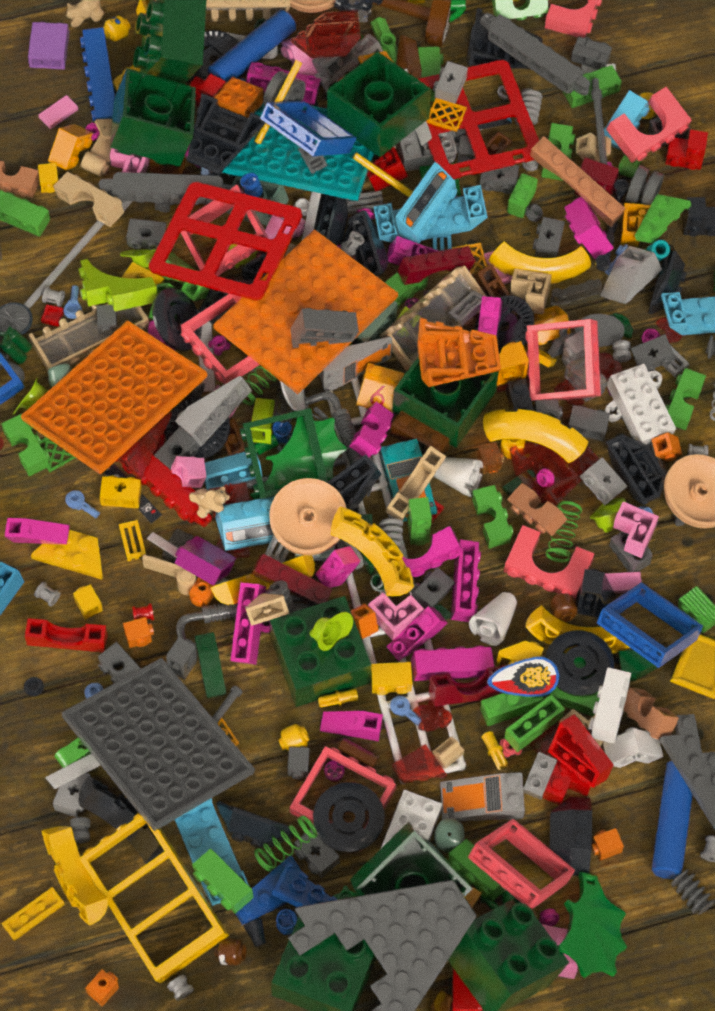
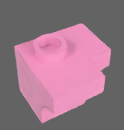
[171,456,207,488]

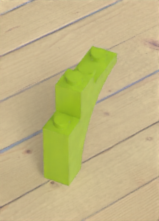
[79,259,157,311]

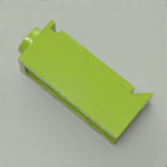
[250,398,275,444]

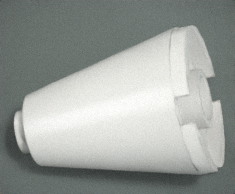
[433,457,483,497]
[469,592,517,646]

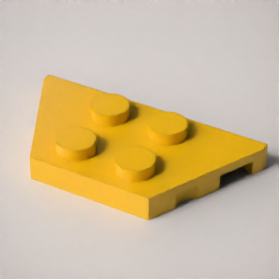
[31,530,103,580]

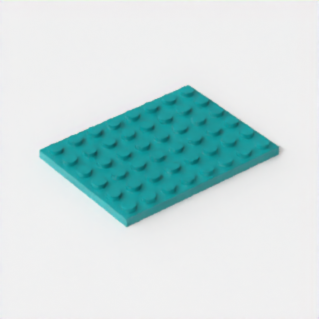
[223,102,374,201]

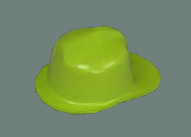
[120,249,156,271]
[13,377,48,415]
[590,498,626,533]
[310,612,353,651]

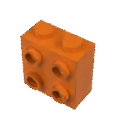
[214,77,264,118]

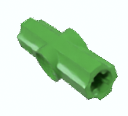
[370,17,398,64]

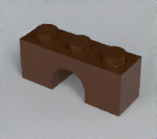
[391,411,450,455]

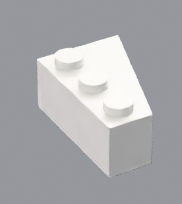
[589,668,631,744]

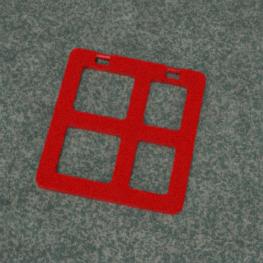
[418,60,539,179]
[149,182,303,301]

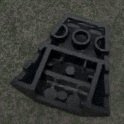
[466,7,543,69]
[187,93,266,174]

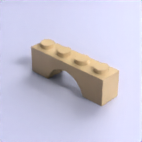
[53,172,124,227]
[385,446,446,521]

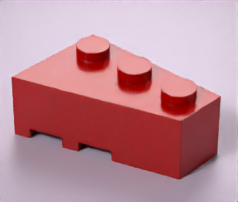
[548,714,614,788]
[451,968,482,1011]

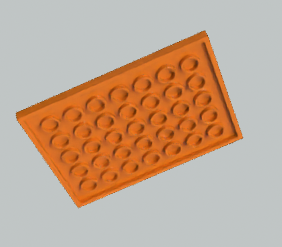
[213,229,398,394]
[21,320,208,475]

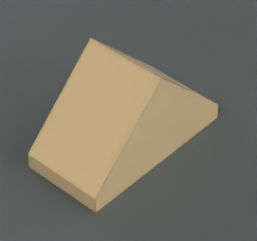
[245,593,289,626]

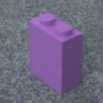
[28,22,69,69]

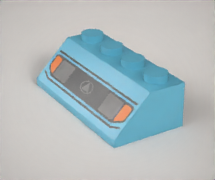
[395,162,457,244]
[215,496,275,551]

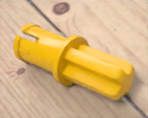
[318,688,358,707]
[481,731,508,770]

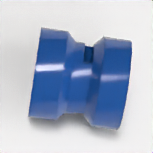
[240,173,263,197]
[273,420,292,445]
[276,909,297,935]

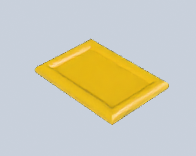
[670,634,715,699]

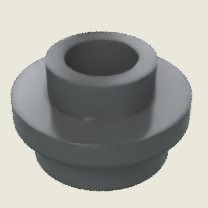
[525,204,543,222]

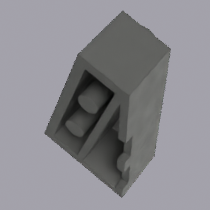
[290,308,359,348]

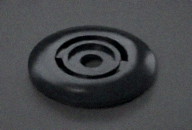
[191,30,242,80]
[152,288,202,351]
[475,295,535,354]
[165,397,230,459]
[545,630,614,696]
[313,782,385,852]

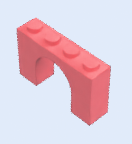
[545,0,602,38]
[606,87,692,163]
[504,525,594,600]

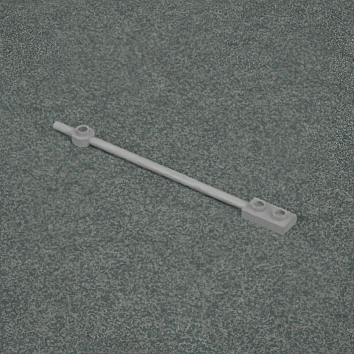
[0,201,133,342]

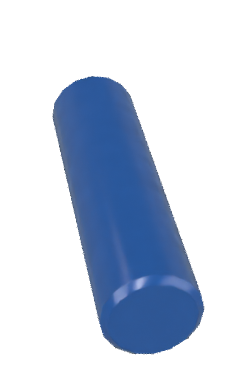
[208,10,296,83]
[652,761,693,879]

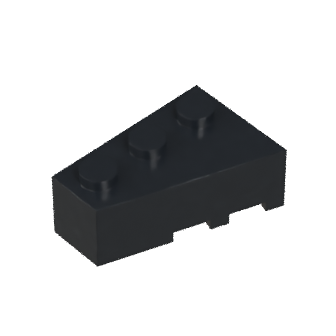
[327,455,382,511]
[577,569,617,618]

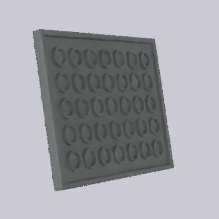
[62,658,255,831]

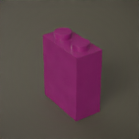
[175,536,236,586]

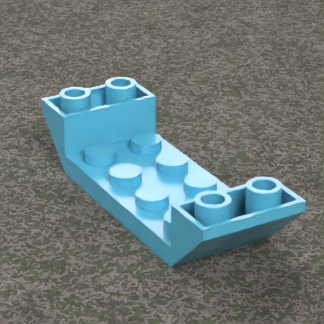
[374,185,488,243]
[661,292,715,335]
[175,798,249,906]

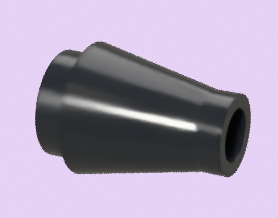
[243,917,266,947]

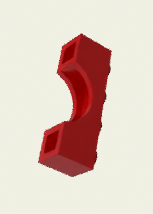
[25,618,108,652]

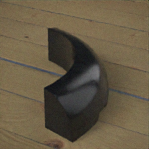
[78,776,165,864]

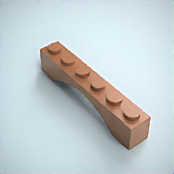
[530,136,625,227]

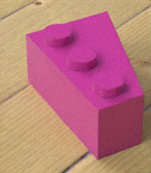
[564,197,614,260]

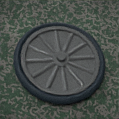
[0,302,33,335]

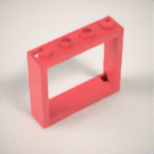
[181,185,269,277]
[181,294,260,385]
[525,319,601,401]
[289,746,396,851]
[468,819,575,909]

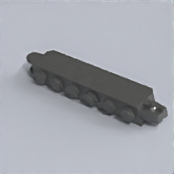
[480,13,590,96]
[98,172,234,205]

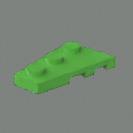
[635,194,691,244]

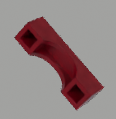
[397,246,476,285]
[251,554,333,606]
[429,665,506,707]

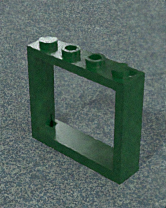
[240,408,328,499]

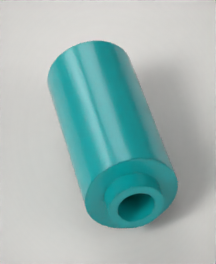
[645,240,670,261]

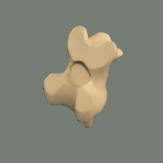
[66,0,104,27]
[189,487,230,518]

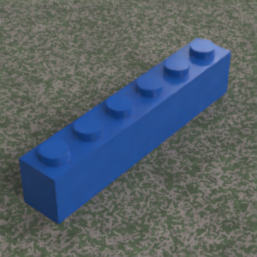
[80,27,115,121]

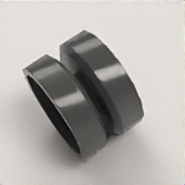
[264,71,306,106]
[626,165,664,205]

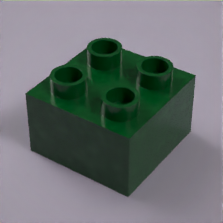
[133,0,207,84]
[327,51,431,157]
[110,68,196,167]
[392,356,499,448]
[270,596,371,707]
[350,821,472,897]
[448,898,570,1011]
[271,917,377,1011]

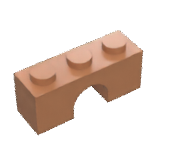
[0,161,40,198]
[507,483,567,536]
[623,687,679,740]

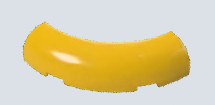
[488,242,591,284]
[483,409,588,463]
[330,506,414,596]
[210,555,315,605]
[526,605,630,654]
[42,826,108,925]

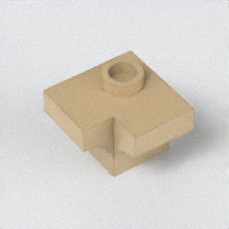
[576,133,611,162]

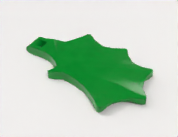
[250,416,347,500]
[558,872,627,978]

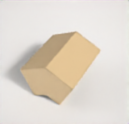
[432,737,464,769]

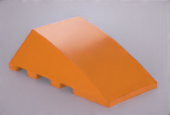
[417,318,501,387]

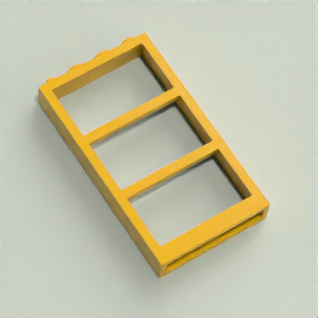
[79,813,229,983]

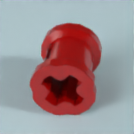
[132,603,154,621]

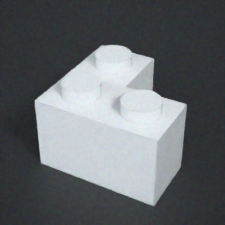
[603,728,663,768]

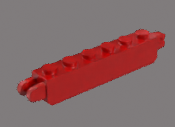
[115,442,212,527]

